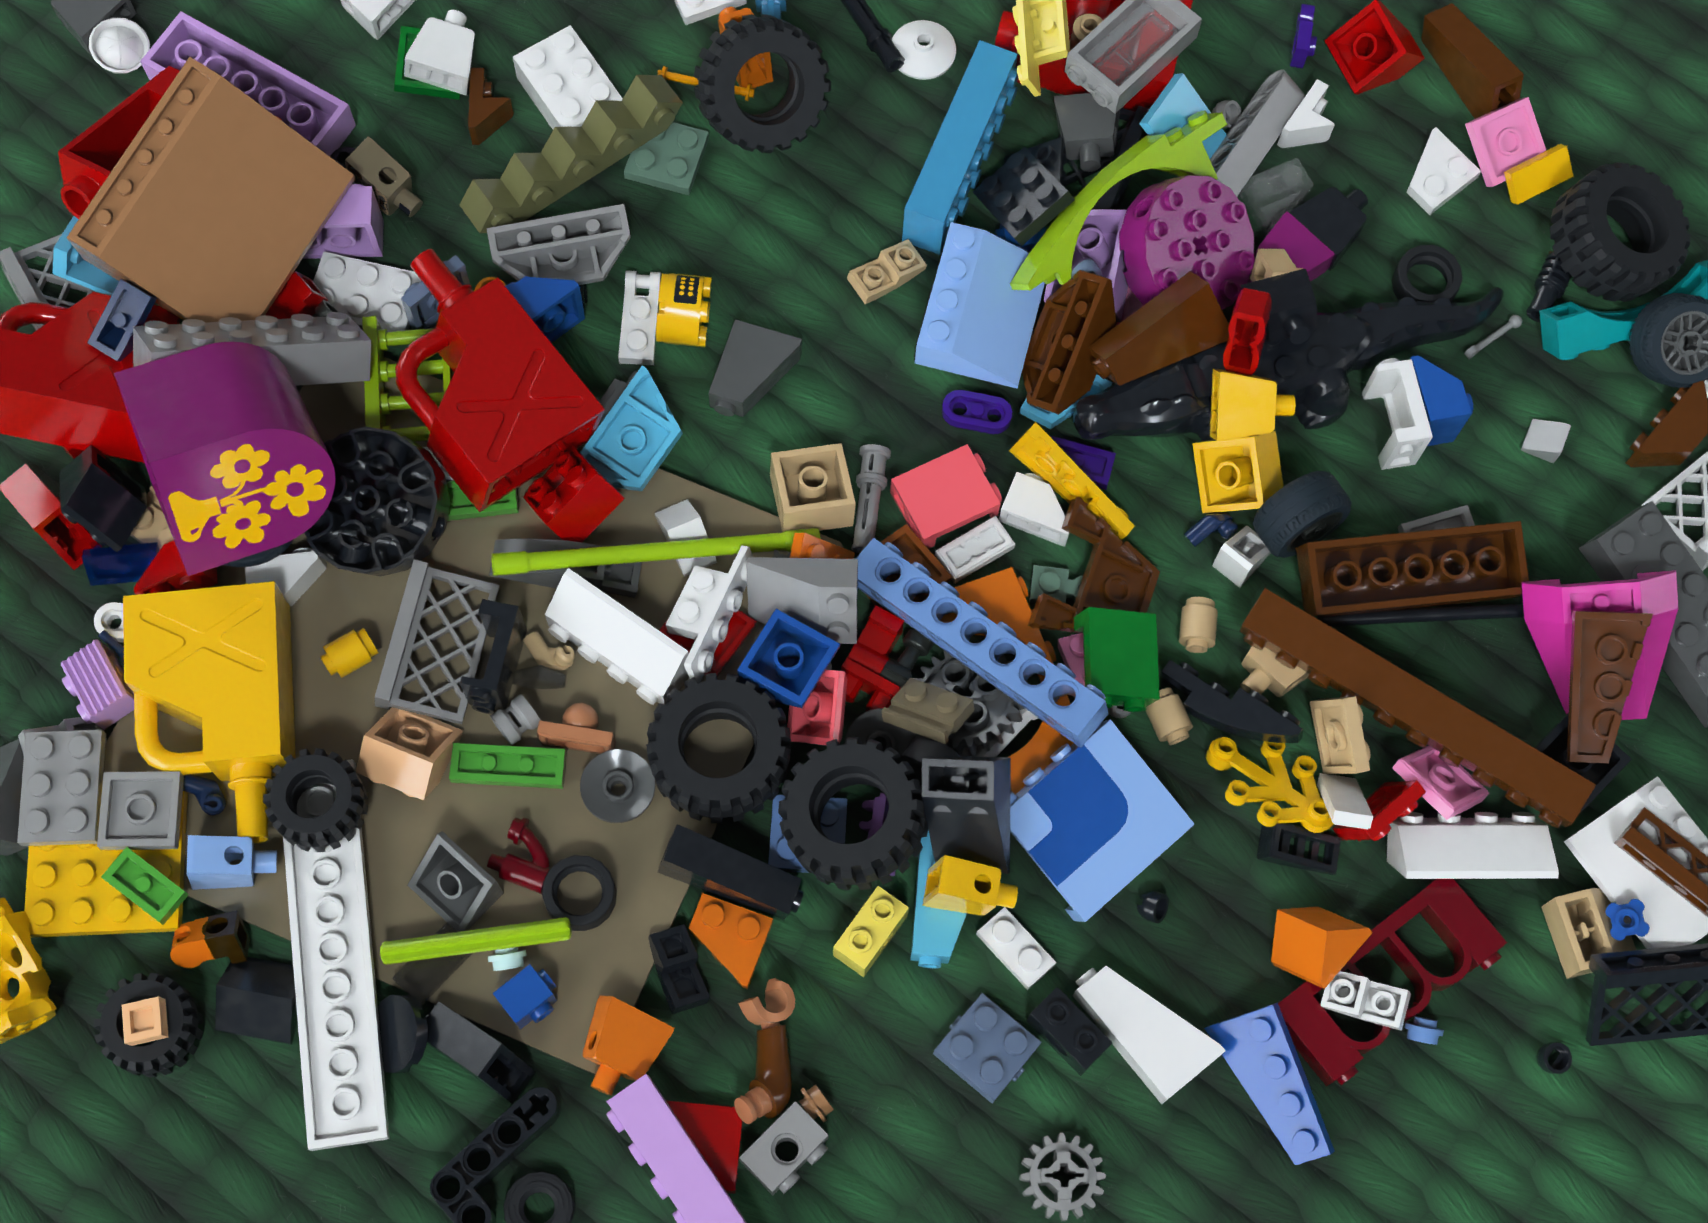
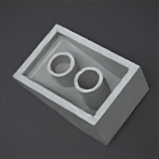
[746,557,858,644]

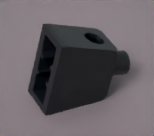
[1290,187,1368,271]
[1241,269,1317,344]

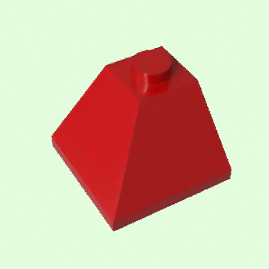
[1324,0,1425,95]

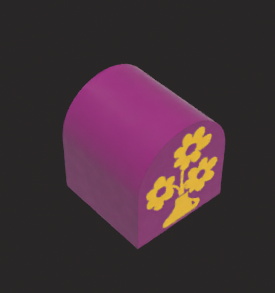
[114,341,335,576]

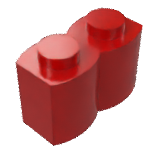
[1223,288,1272,376]

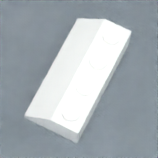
[545,568,689,705]
[1387,812,1559,879]

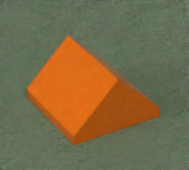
[1271,907,1372,989]

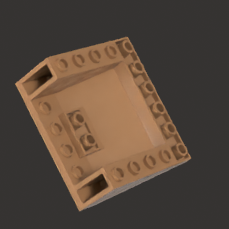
[67,57,355,323]

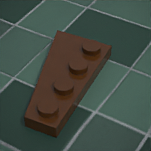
[1567,611,1653,763]

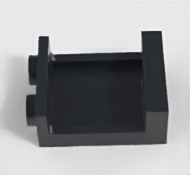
[460,599,527,714]

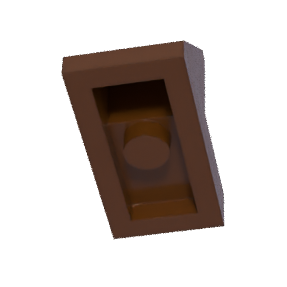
[468,68,514,145]

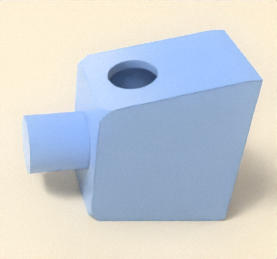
[187,835,277,890]

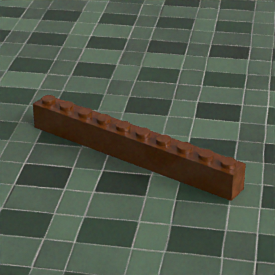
[1240,588,1596,828]

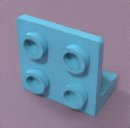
[53,216,119,296]

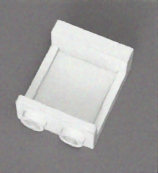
[1362,358,1433,470]

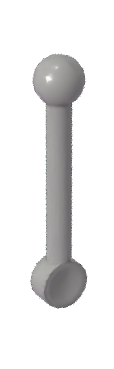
[1464,315,1522,359]

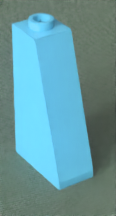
[910,830,967,969]

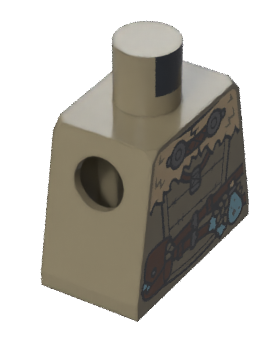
[345,136,423,217]

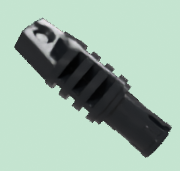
[1526,251,1572,322]

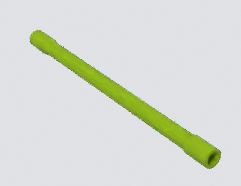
[491,528,821,576]

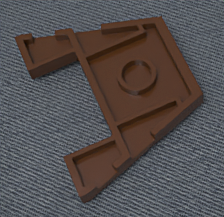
[1028,497,1160,633]

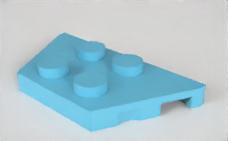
[580,366,683,491]

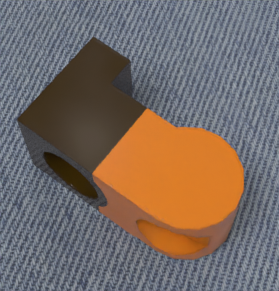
[170,910,251,968]

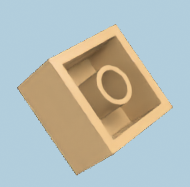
[770,443,856,532]

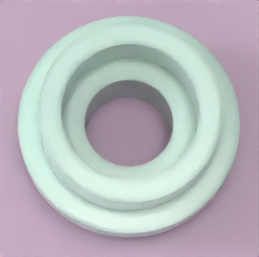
[487,947,527,971]

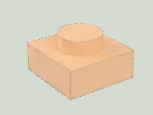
[122,996,169,1046]

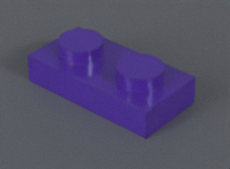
[1049,435,1116,490]

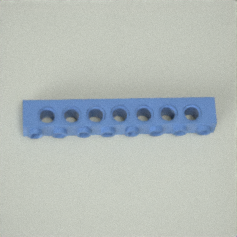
[856,537,1109,748]

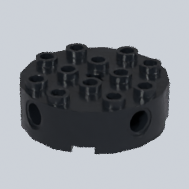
[304,426,450,577]

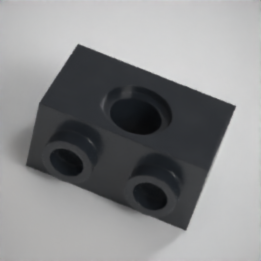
[1026,987,1113,1076]

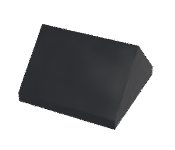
[215,957,298,1045]

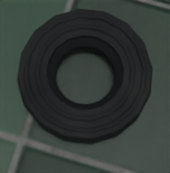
[503,1171,575,1223]

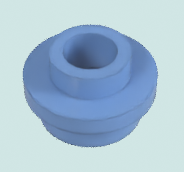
[1404,1016,1444,1045]

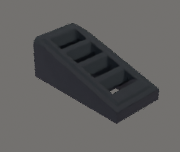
[1257,823,1341,875]

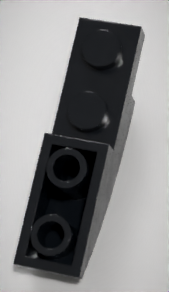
[1162,660,1303,743]

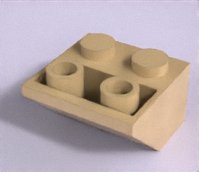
[1541,888,1636,979]

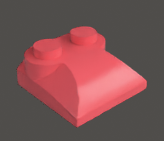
[787,670,847,745]

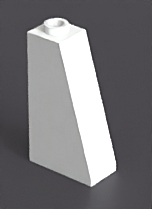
[1073,966,1226,1104]

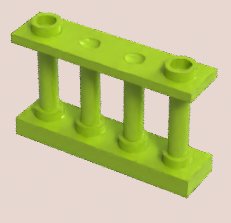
[362,316,454,441]

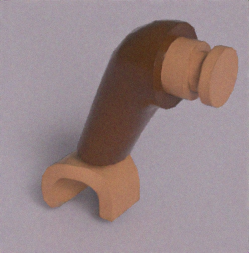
[734,978,795,1124]

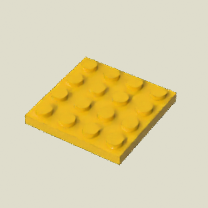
[24,791,188,938]

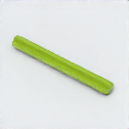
[380,917,572,965]

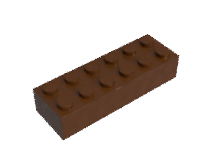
[1296,521,1529,618]

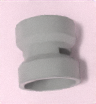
[490,694,540,745]

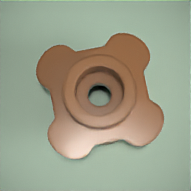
[799,1084,834,1122]

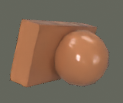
[537,703,616,754]

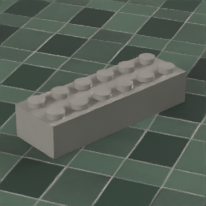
[133,312,371,386]

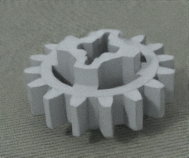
[1019,1133,1106,1221]

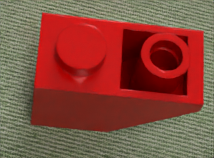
[134,540,218,595]

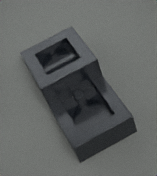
[648,924,710,1015]

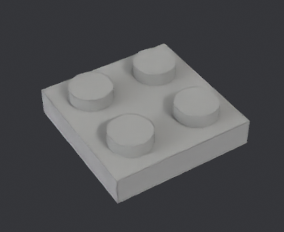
[97,771,184,850]

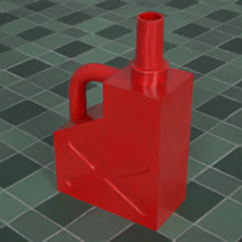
[395,249,605,512]
[0,292,180,463]

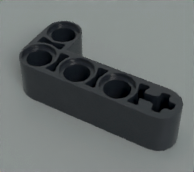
[430,1087,561,1223]

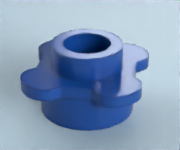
[1605,899,1650,941]

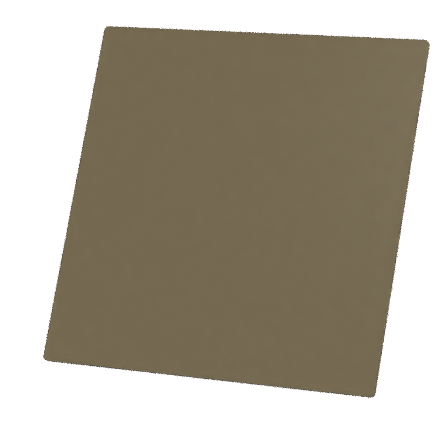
[104,357,843,1075]

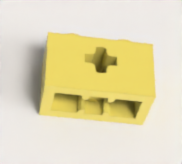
[833,886,909,977]

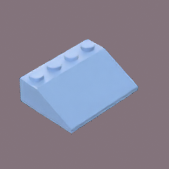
[915,222,1045,389]

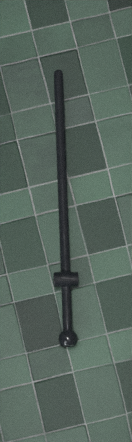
[1317,603,1524,626]

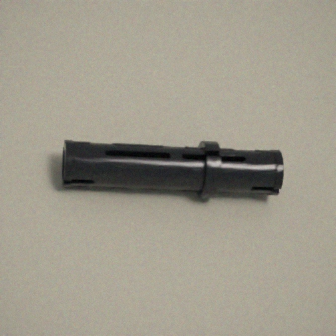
[840,0,905,73]

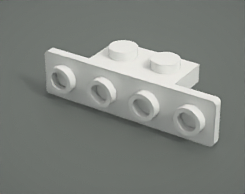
[666,545,753,683]

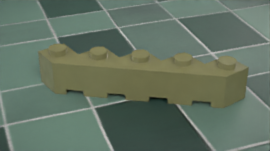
[459,75,683,233]

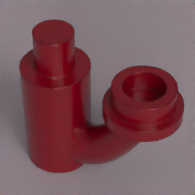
[487,818,550,894]

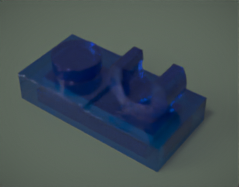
[82,542,160,586]

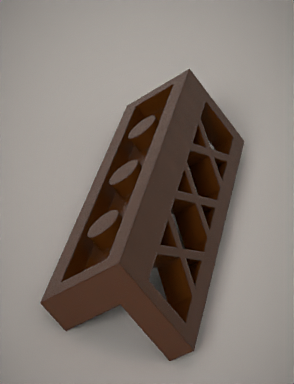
[1614,807,1708,917]

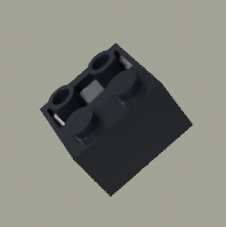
[59,445,147,552]

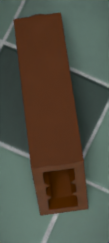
[1421,3,1524,119]
[1089,271,1229,386]

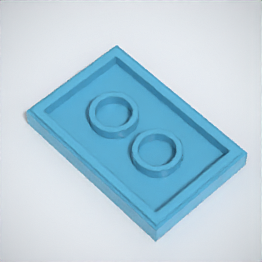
[1139,73,1227,159]

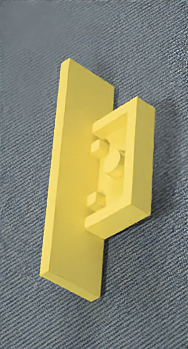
[1012,0,1070,97]

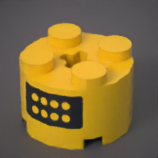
[656,273,712,347]

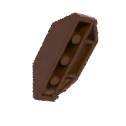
[1022,270,1116,415]

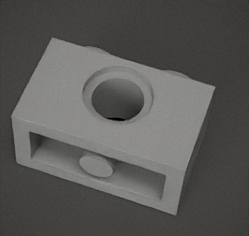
[739,1101,829,1195]

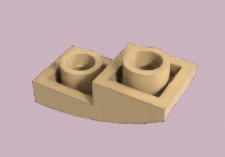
[847,239,927,304]

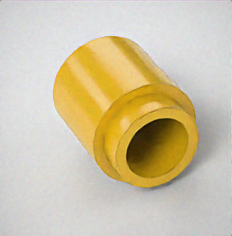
[320,628,378,679]

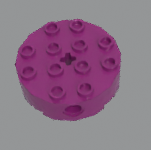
[1119,175,1255,310]

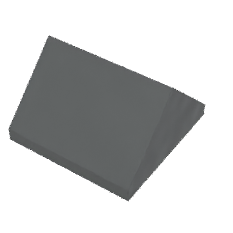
[407,831,503,932]

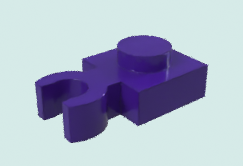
[1290,4,1317,69]

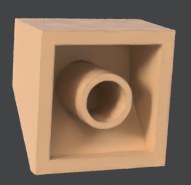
[356,707,463,800]

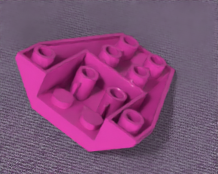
[1521,570,1678,720]

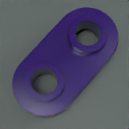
[942,390,1012,434]

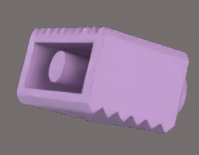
[61,639,134,730]

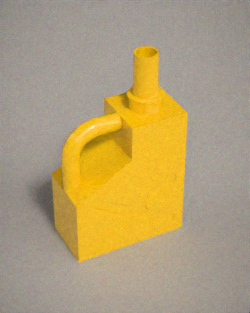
[123,581,296,843]

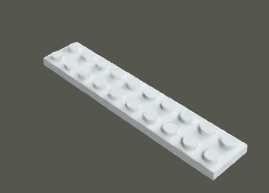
[283,759,390,1151]

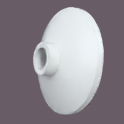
[892,20,956,80]

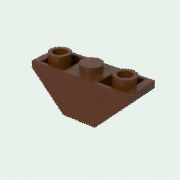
[1626,381,1708,467]

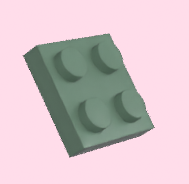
[624,122,709,196]

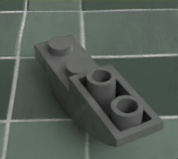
[489,538,642,598]

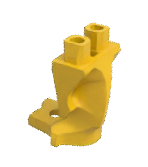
[0,897,57,1044]

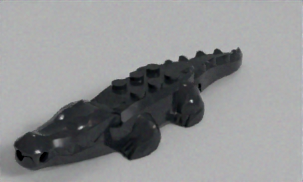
[1073,287,1504,442]

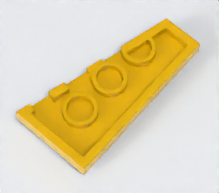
[1009,422,1135,540]

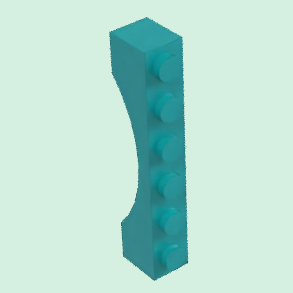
[1539,260,1708,360]

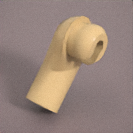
[523,631,575,671]

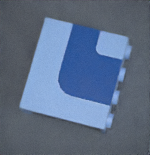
[1010,719,1194,922]

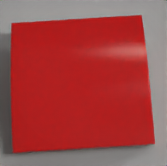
[666,1101,743,1194]

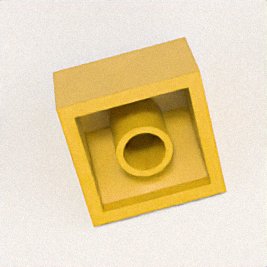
[1192,431,1284,514]

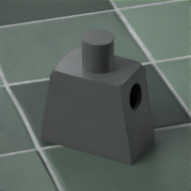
[51,0,137,56]
[1054,93,1120,172]

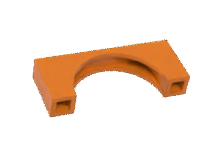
[941,567,1074,794]

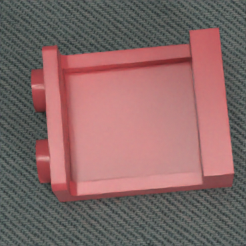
[890,444,1002,549]

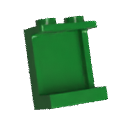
[1074,607,1160,712]

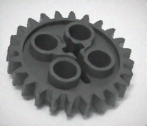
[914,651,1025,756]

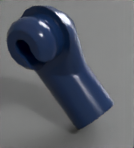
[1184,513,1238,547]
[183,774,226,815]

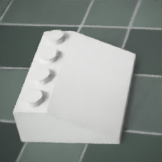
[1564,776,1708,949]

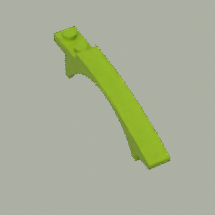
[1010,110,1227,291]

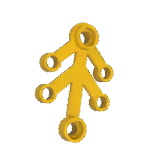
[1206,737,1333,833]

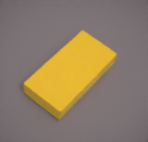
[1504,144,1574,205]

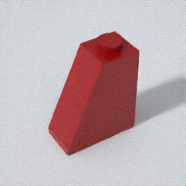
[0,464,102,570]

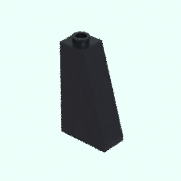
[657,824,804,920]

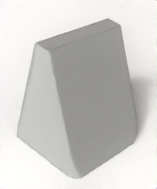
[1521,419,1571,464]

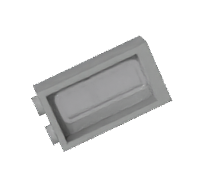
[1064,0,1202,114]

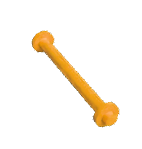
[657,66,755,101]

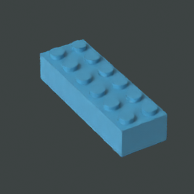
[902,40,1018,255]

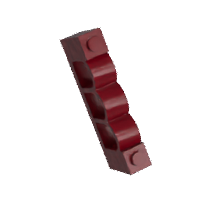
[1278,879,1507,1086]

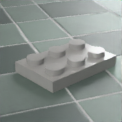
[17,730,106,846]

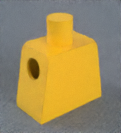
[1210,369,1296,441]
[922,855,1018,915]

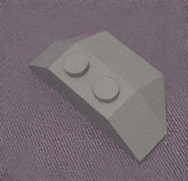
[486,204,631,285]

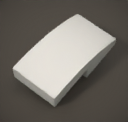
[1320,971,1411,1031]

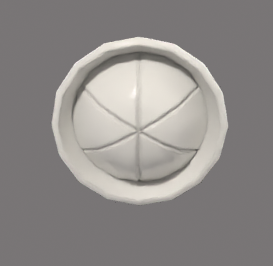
[89,17,150,74]

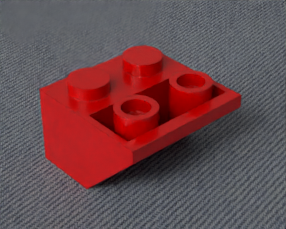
[523,446,625,543]

